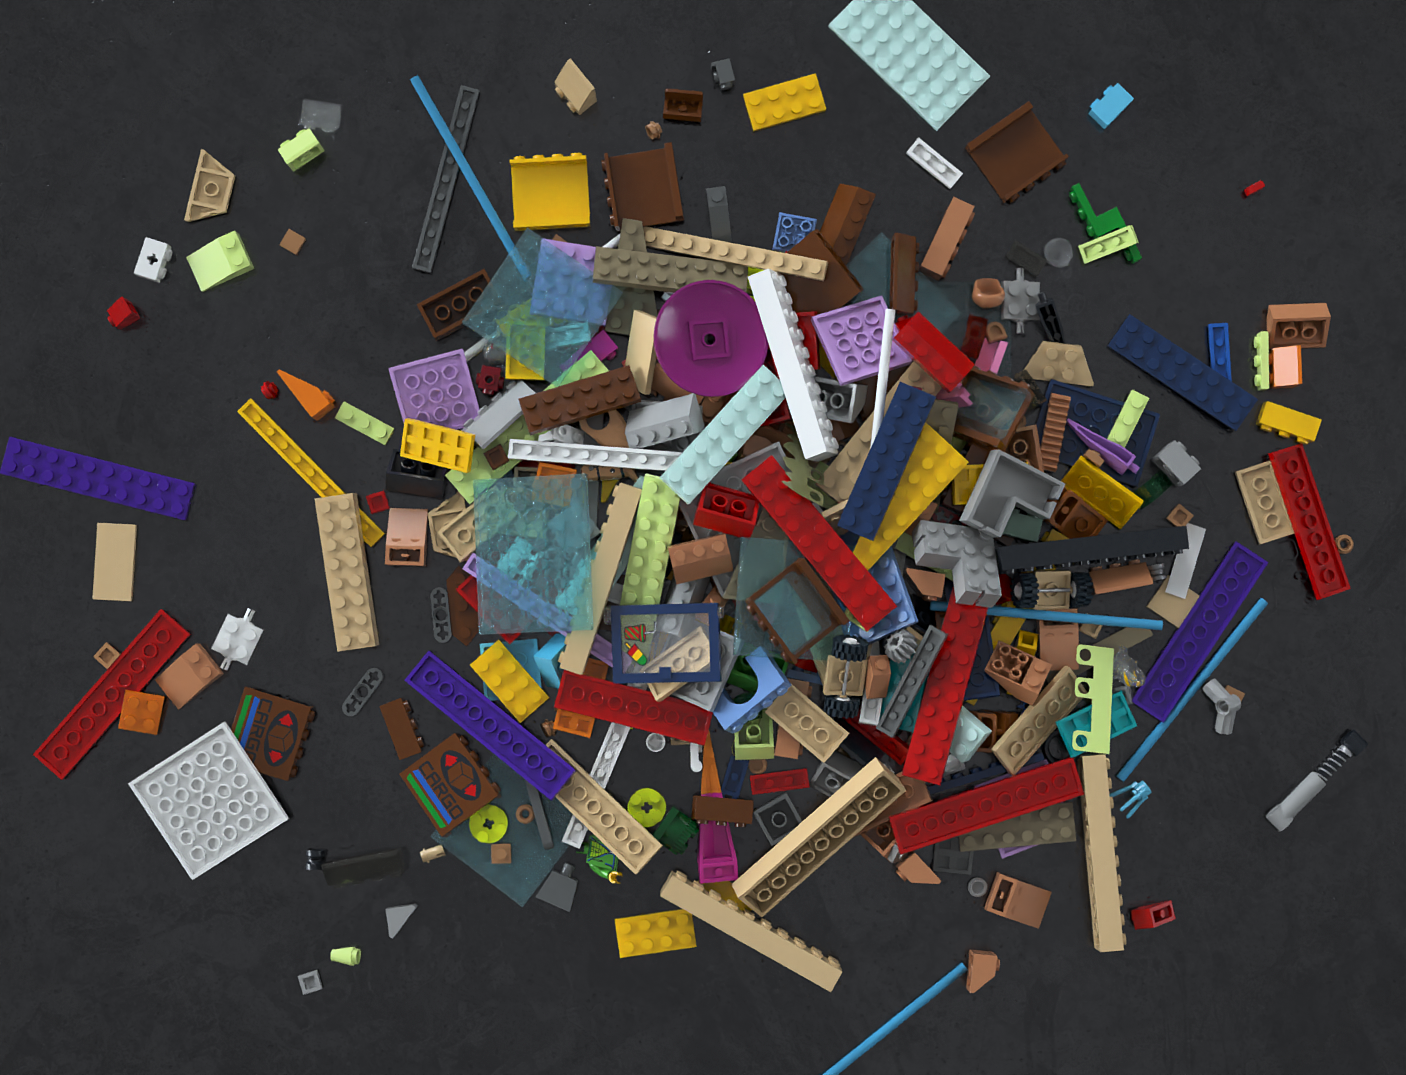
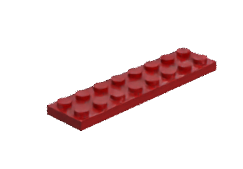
[1268,443,1351,600]
[554,670,713,746]

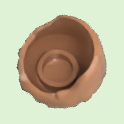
[972,278,1005,308]

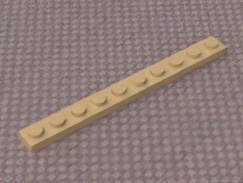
[643,227,828,281]

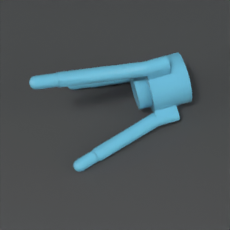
[1109,781,1152,819]

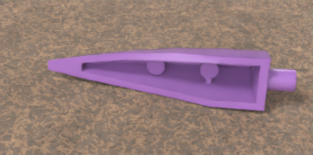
[1066,418,1140,475]

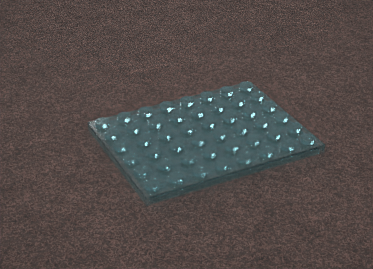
[473,473,593,635]

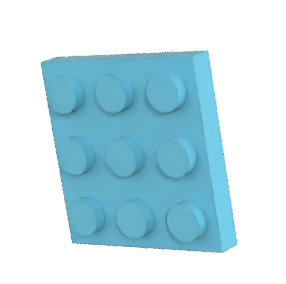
[480,639,542,701]

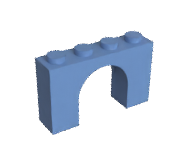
[713,646,792,734]

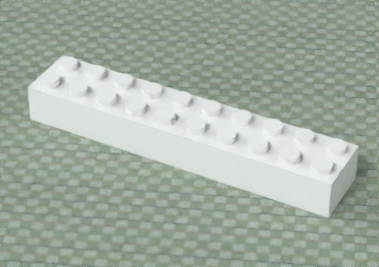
[748,269,839,462]

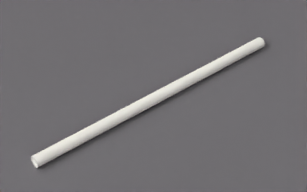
[870,309,895,449]

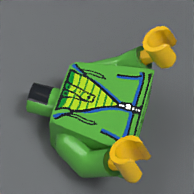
[576,834,623,884]

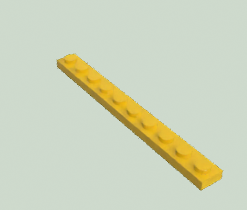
[237,398,385,547]

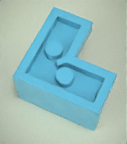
[533,633,567,689]

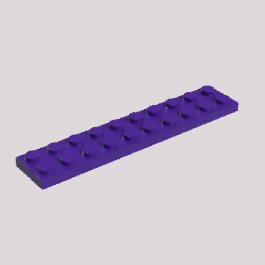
[0,437,196,521]
[1132,541,1269,723]
[404,651,577,801]

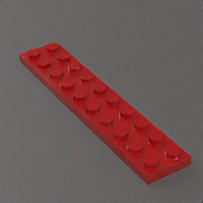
[741,455,897,632]
[902,587,989,786]
[33,609,191,780]
[888,757,1084,855]

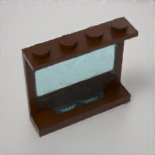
[952,365,1035,452]
[744,558,850,664]

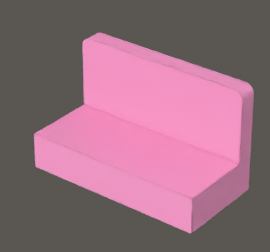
[975,338,1008,374]

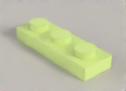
[1078,225,1139,264]
[1254,331,1269,391]
[1107,390,1149,448]
[335,402,395,446]

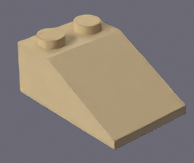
[555,58,597,115]

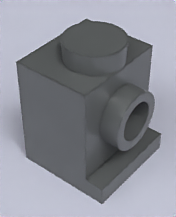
[711,58,735,90]

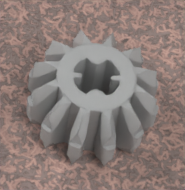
[884,629,918,664]

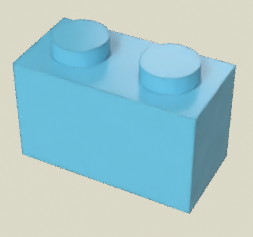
[1089,83,1134,129]

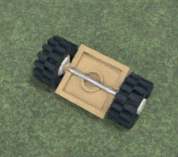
[1010,570,1094,610]
[823,634,868,719]

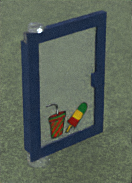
[604,603,724,684]

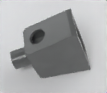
[536,862,578,912]

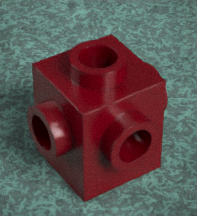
[476,365,504,395]

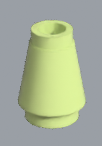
[331,947,361,966]

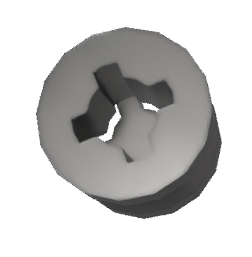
[1147,563,1167,581]

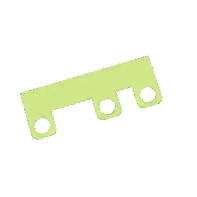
[1072,644,1114,754]

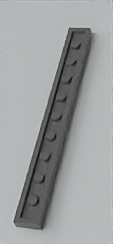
[412,85,480,273]

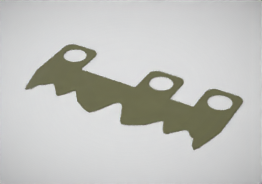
[782,423,824,506]

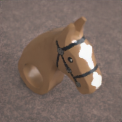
[579,410,638,483]

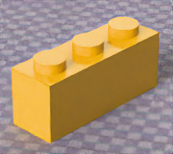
[1256,401,1322,445]

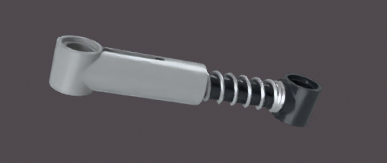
[1266,729,1368,831]

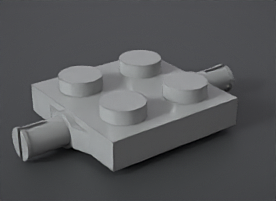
[1001,268,1040,334]

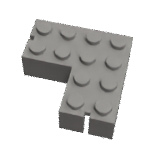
[959,449,1065,538]
[912,520,1002,608]

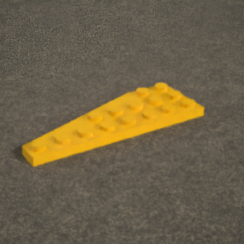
[853,423,969,570]

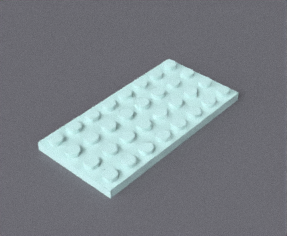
[828,0,990,131]

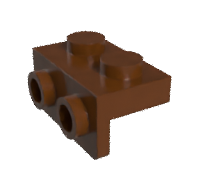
[663,89,703,122]

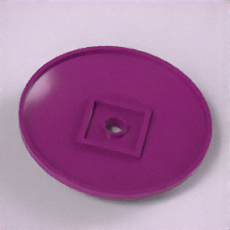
[653,280,768,397]

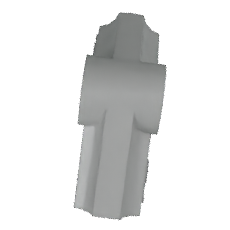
[1203,678,1241,735]

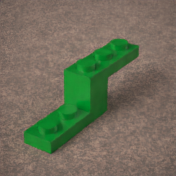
[1069,183,1142,264]

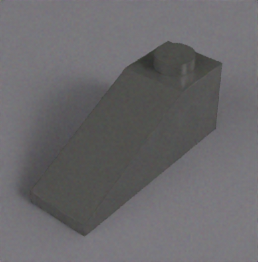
[706,186,732,243]

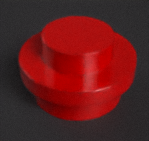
[261,381,278,400]

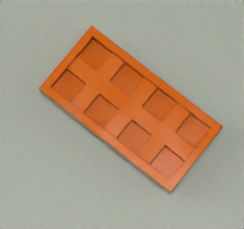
[553,658,609,738]

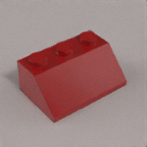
[693,483,759,540]

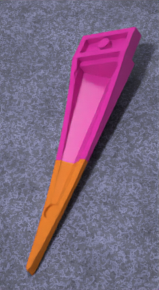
[697,730,738,884]

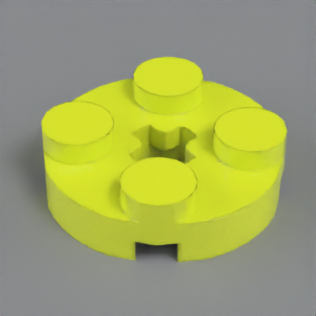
[627,788,666,827]
[469,804,508,843]

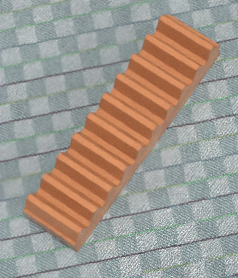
[1040,393,1071,472]

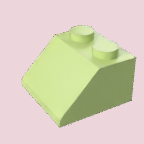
[278,128,325,172]

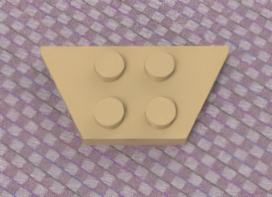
[184,149,235,222]
[1020,341,1094,387]
[427,491,470,561]

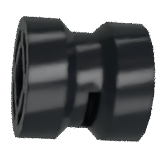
[305,849,326,870]

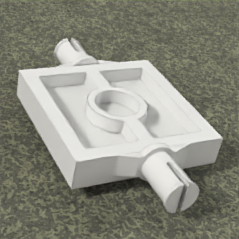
[211,608,263,671]

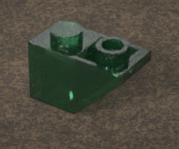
[1133,470,1173,510]

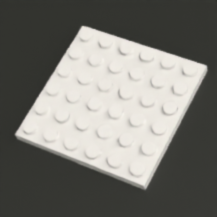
[128,721,289,880]

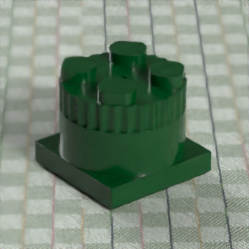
[653,805,699,855]

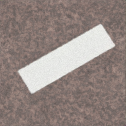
[1165,523,1206,599]

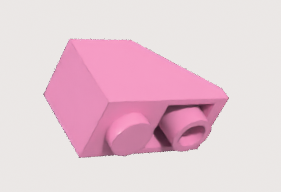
[936,382,973,408]

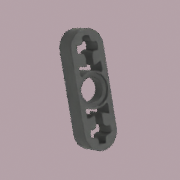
[430,587,452,643]
[342,668,384,716]

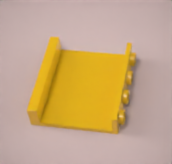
[510,153,591,231]

